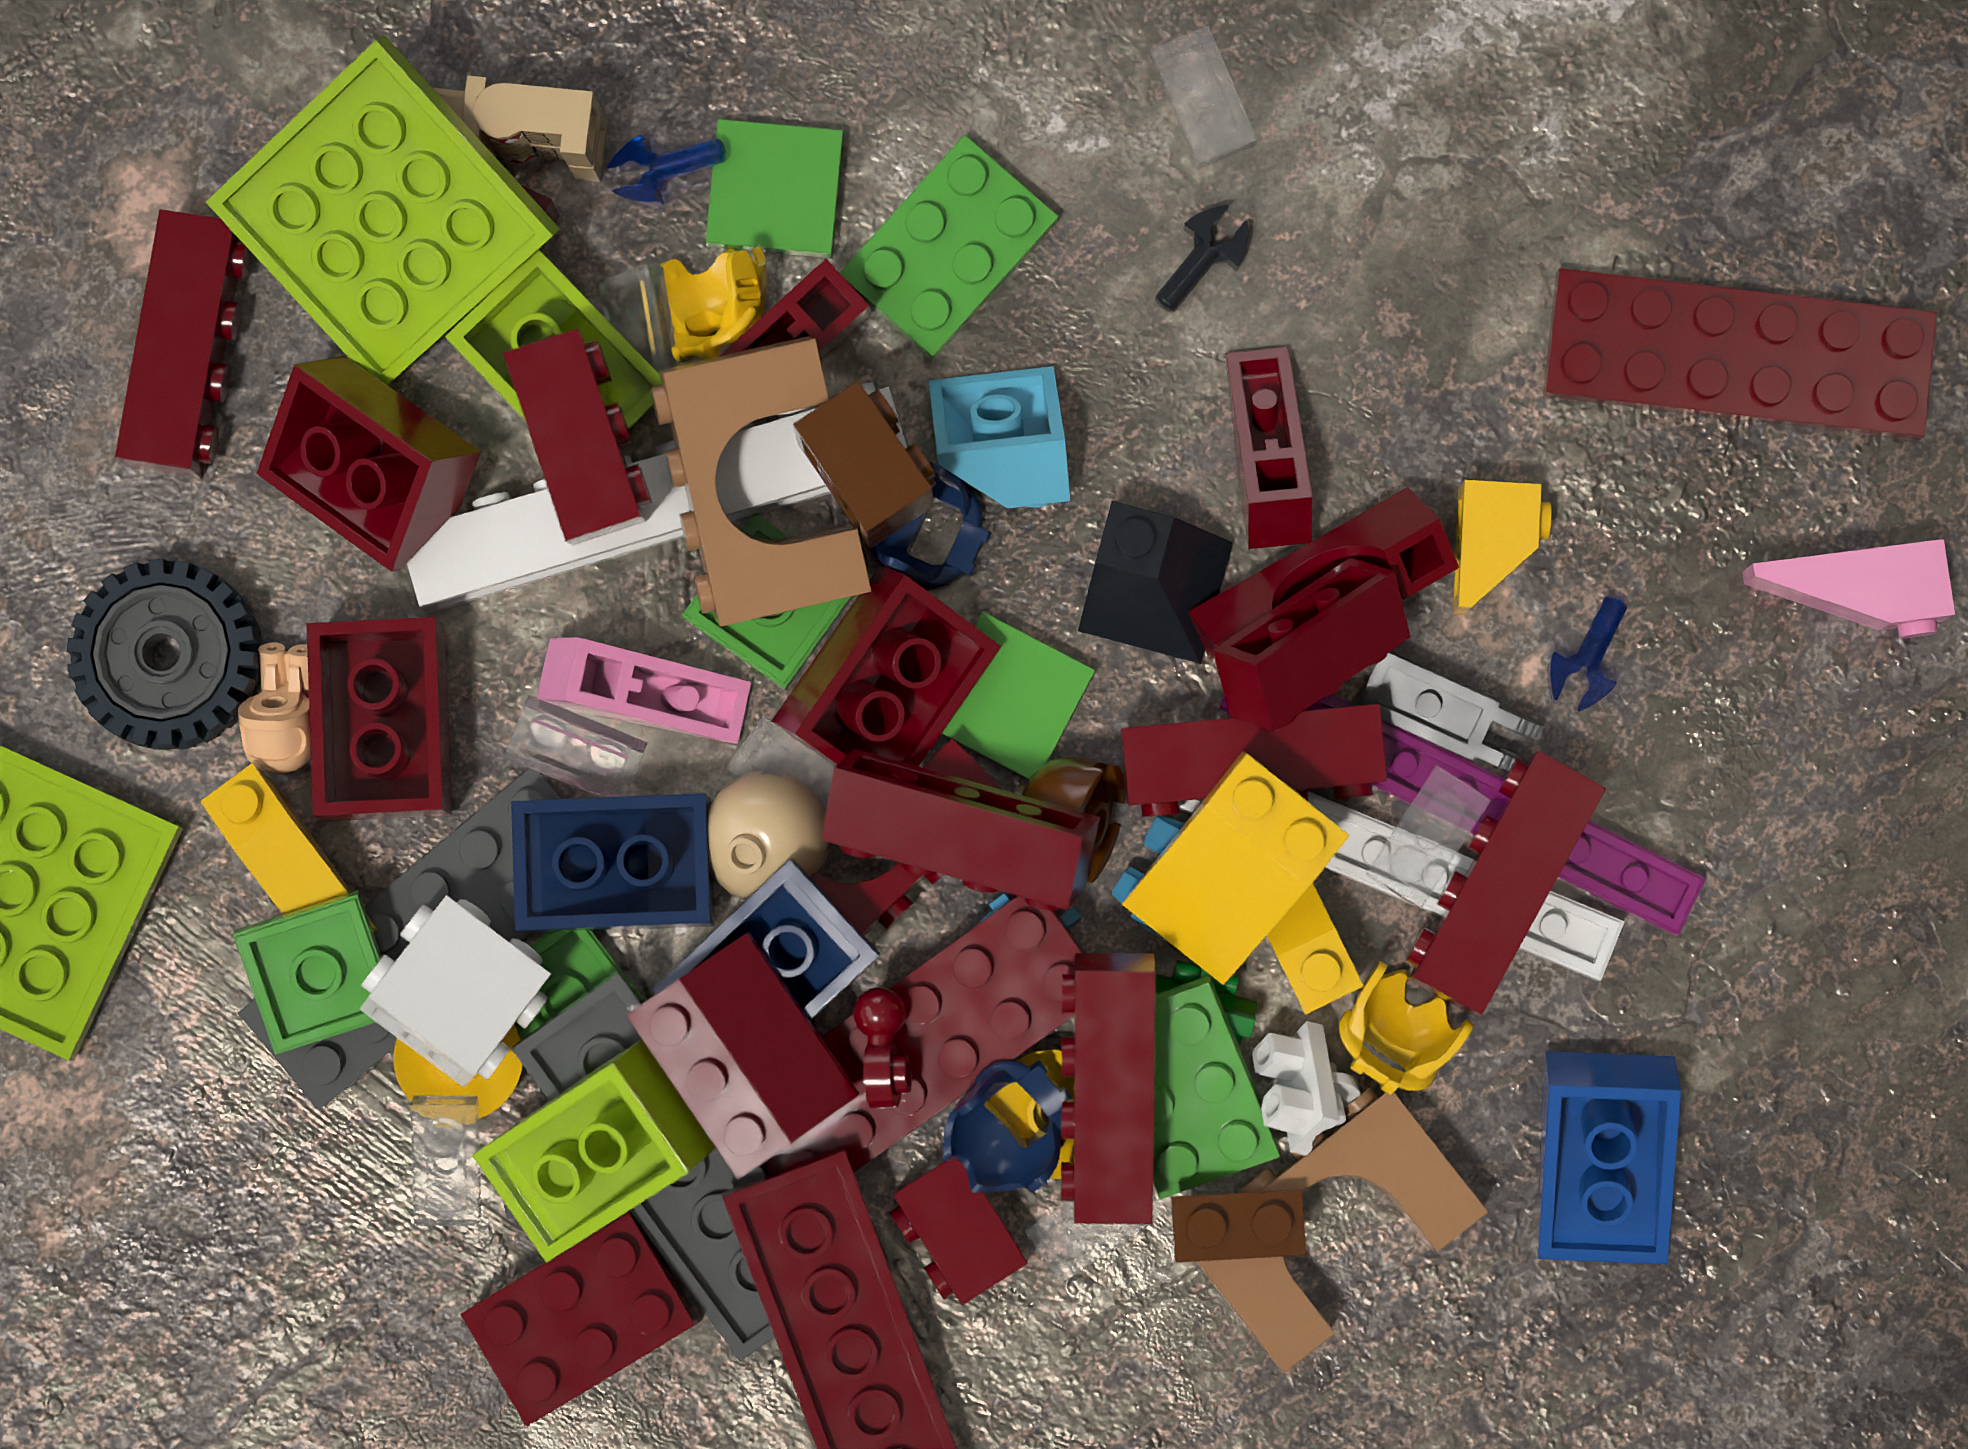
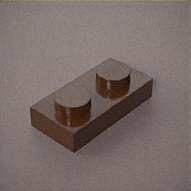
[1170,1189,1306,1263]

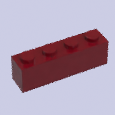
[115,209,252,479]
[1120,704,1387,817]
[821,749,1100,910]
[1405,751,1607,1017]
[1061,953,1155,1224]

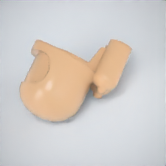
[238,642,311,774]

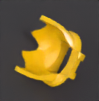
[658,244,767,362]
[1339,961,1474,1095]

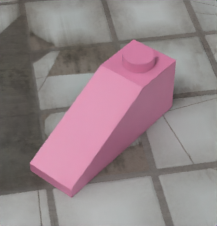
[1742,539,1955,639]
[536,637,751,744]

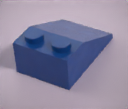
[1537,1051,1681,1265]

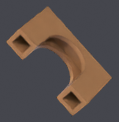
[651,336,871,627]
[1196,1087,1488,1374]

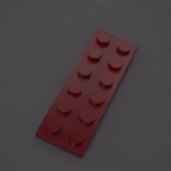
[1543,268,1937,440]
[762,896,1086,1174]
[722,1147,957,1449]

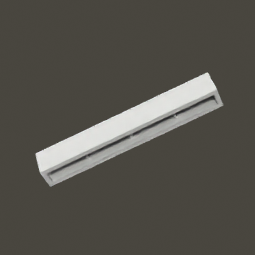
[407,383,907,614]

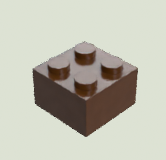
[793,381,936,550]

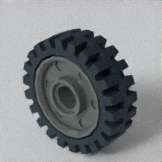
[67,559,263,750]

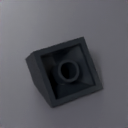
[1077,501,1233,665]

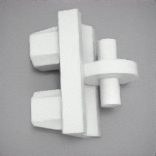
[1252,1021,1360,1156]

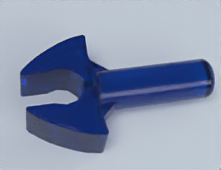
[607,135,727,206]
[1547,596,1627,713]

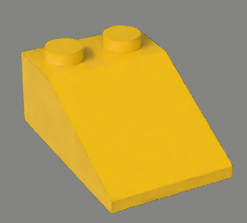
[1121,751,1350,985]

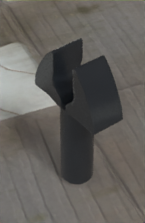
[1155,205,1248,313]

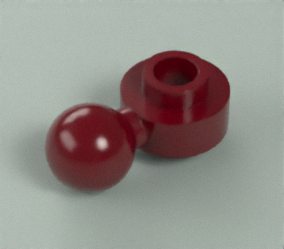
[853,987,912,1109]

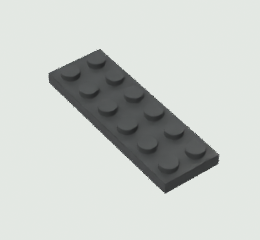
[238,765,563,1111]
[512,970,774,1362]

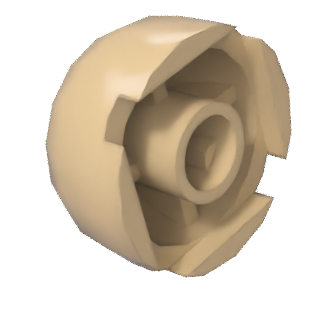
[707,771,829,900]

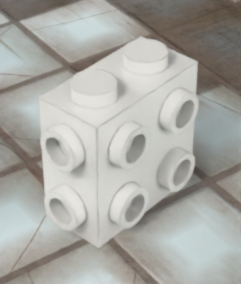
[359,895,551,1087]

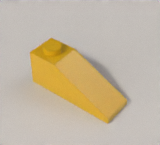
[200,763,378,933]
[1267,883,1364,1015]

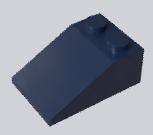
[511,793,715,931]
[652,858,881,1021]

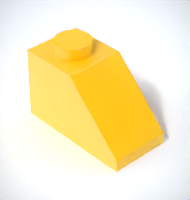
[1452,480,1551,615]

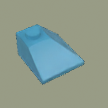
[928,366,1070,508]

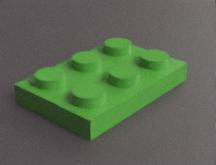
[839,134,1059,360]
[1153,975,1281,1200]

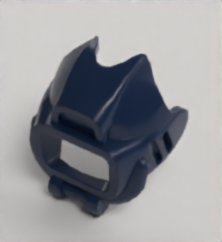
[866,462,992,588]
[943,1060,1073,1193]

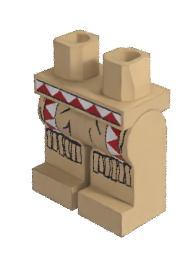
[433,75,608,182]

